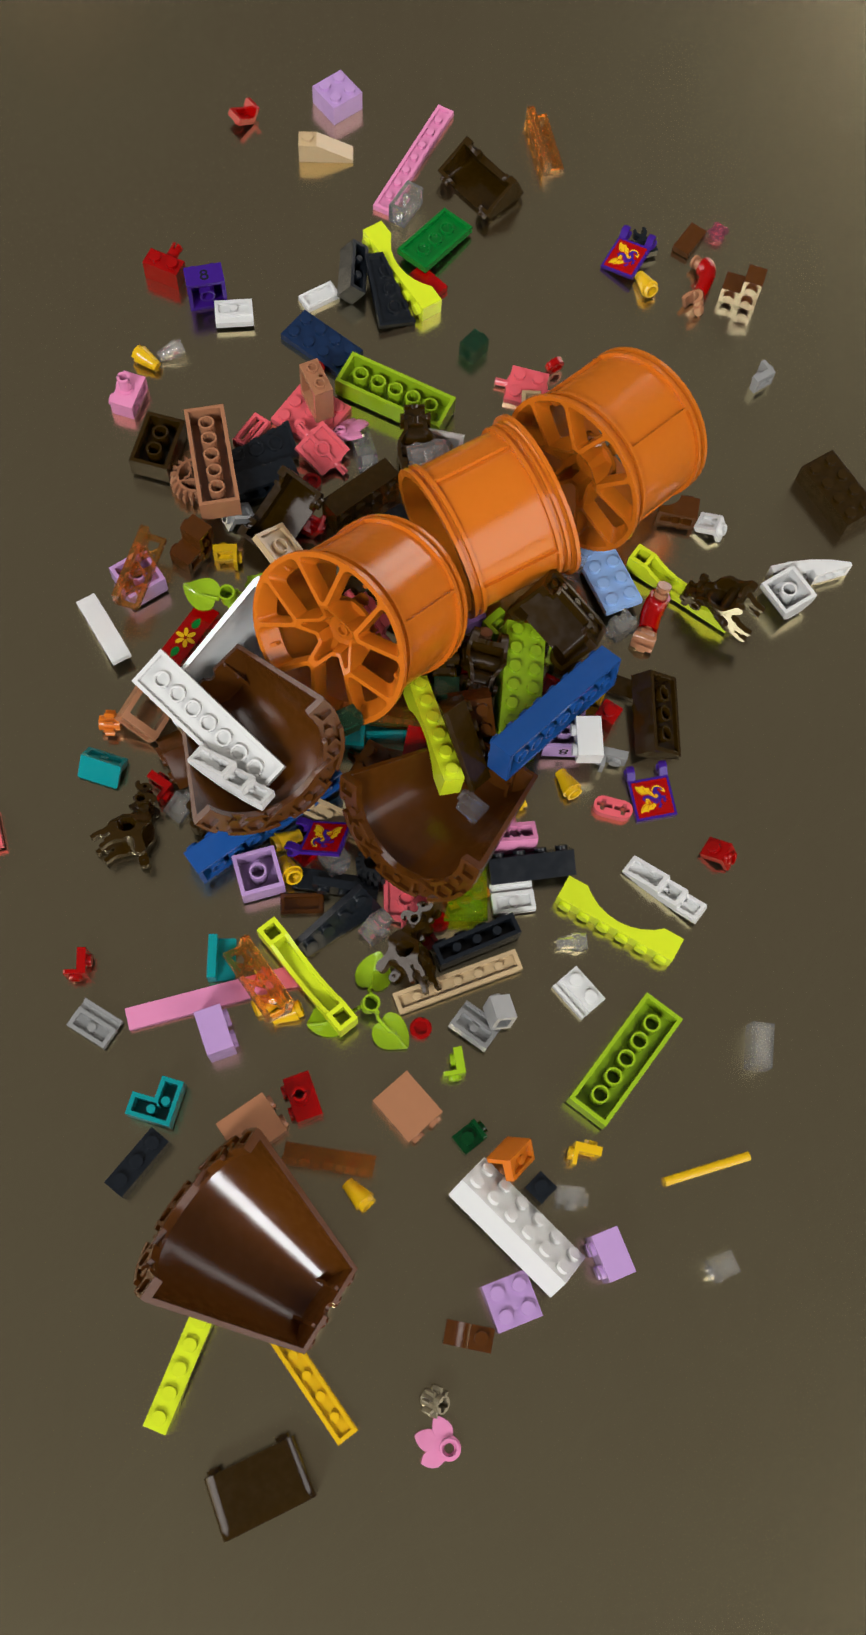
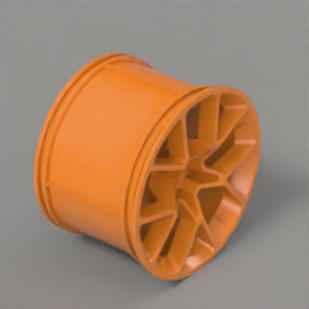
[512,347,707,552]
[398,414,581,619]
[253,514,468,726]

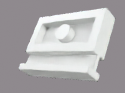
[214,298,254,328]
[488,880,536,917]
[552,966,606,1020]

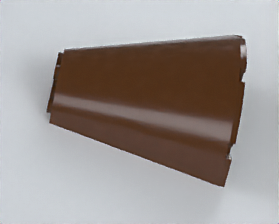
[182,644,345,836]
[339,738,539,902]
[133,1127,358,1354]

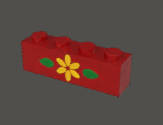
[162,608,221,667]

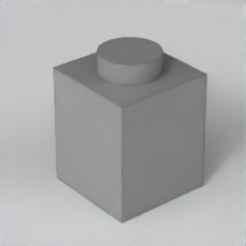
[483,993,517,1030]

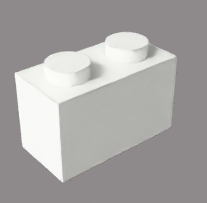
[570,716,604,763]

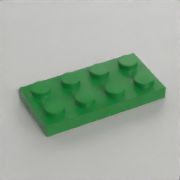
[397,207,473,274]

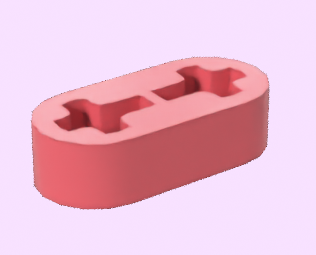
[592,795,633,822]

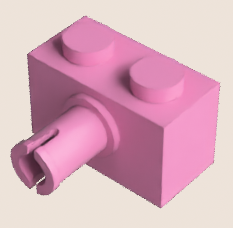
[109,371,148,420]
[495,817,539,855]

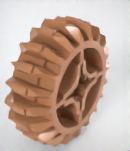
[170,456,199,506]

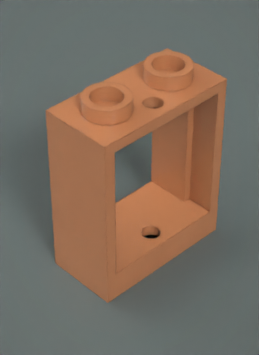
[299,358,334,423]
[115,686,170,743]

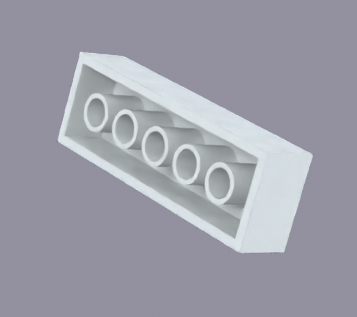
[448,1157,586,1298]

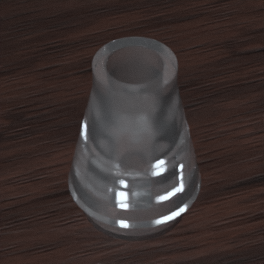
[156,339,186,363]
[556,931,588,952]

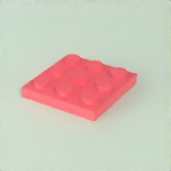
[271,384,352,441]

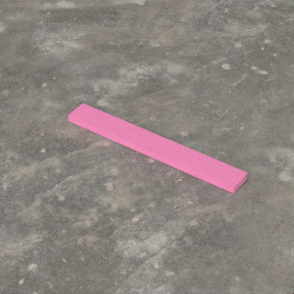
[373,104,454,216]
[125,967,299,1031]

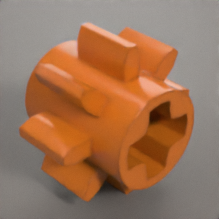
[98,710,122,736]

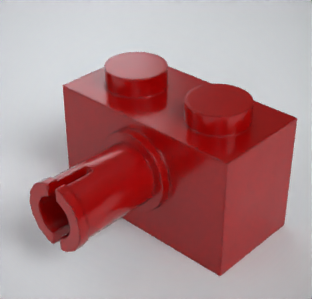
[142,242,186,290]
[280,1070,323,1125]

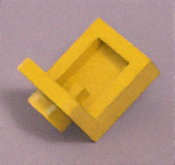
[213,542,242,571]
[567,1139,603,1167]

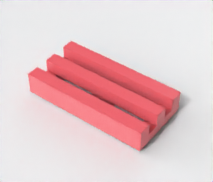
[232,412,271,446]

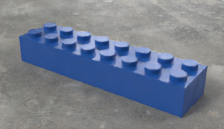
[487,645,621,781]
[184,770,342,884]

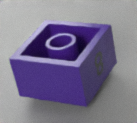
[183,262,227,312]

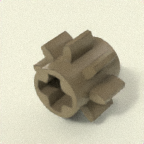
[420,1384,450,1419]

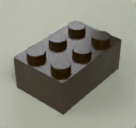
[129,411,188,483]

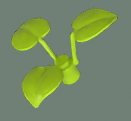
[183,573,263,611]
[306,951,409,1050]

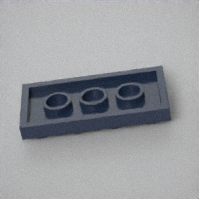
[281,310,363,377]

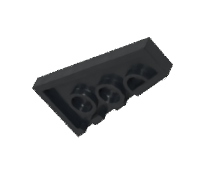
[364,252,416,329]
[231,420,299,473]
[294,883,383,957]

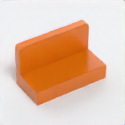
[487,1136,535,1182]

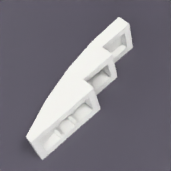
[766,559,852,585]
[76,593,132,666]
[187,745,275,811]
[622,855,707,924]

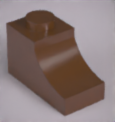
[655,495,700,529]
[442,1319,495,1354]

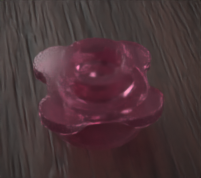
[707,222,729,242]

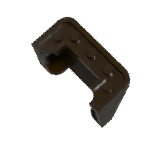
[437,136,524,220]
[237,464,325,548]
[507,569,605,671]
[204,1432,318,1542]

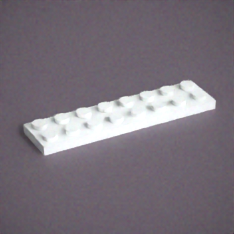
[132,649,286,787]

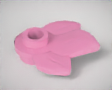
[333,418,369,442]
[414,1416,461,1468]

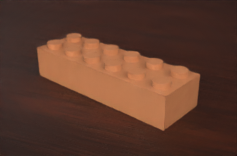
[184,404,242,520]

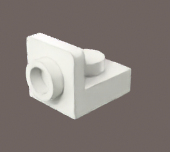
[694,512,727,542]

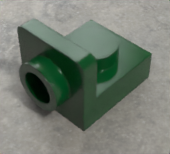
[451,1119,488,1156]

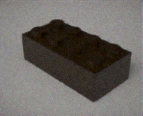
[796,450,866,537]
[322,458,399,535]

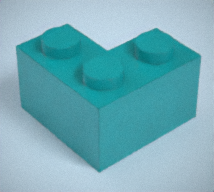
[125,1075,187,1130]

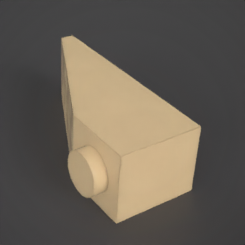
[298,131,353,163]

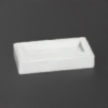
[298,280,339,313]

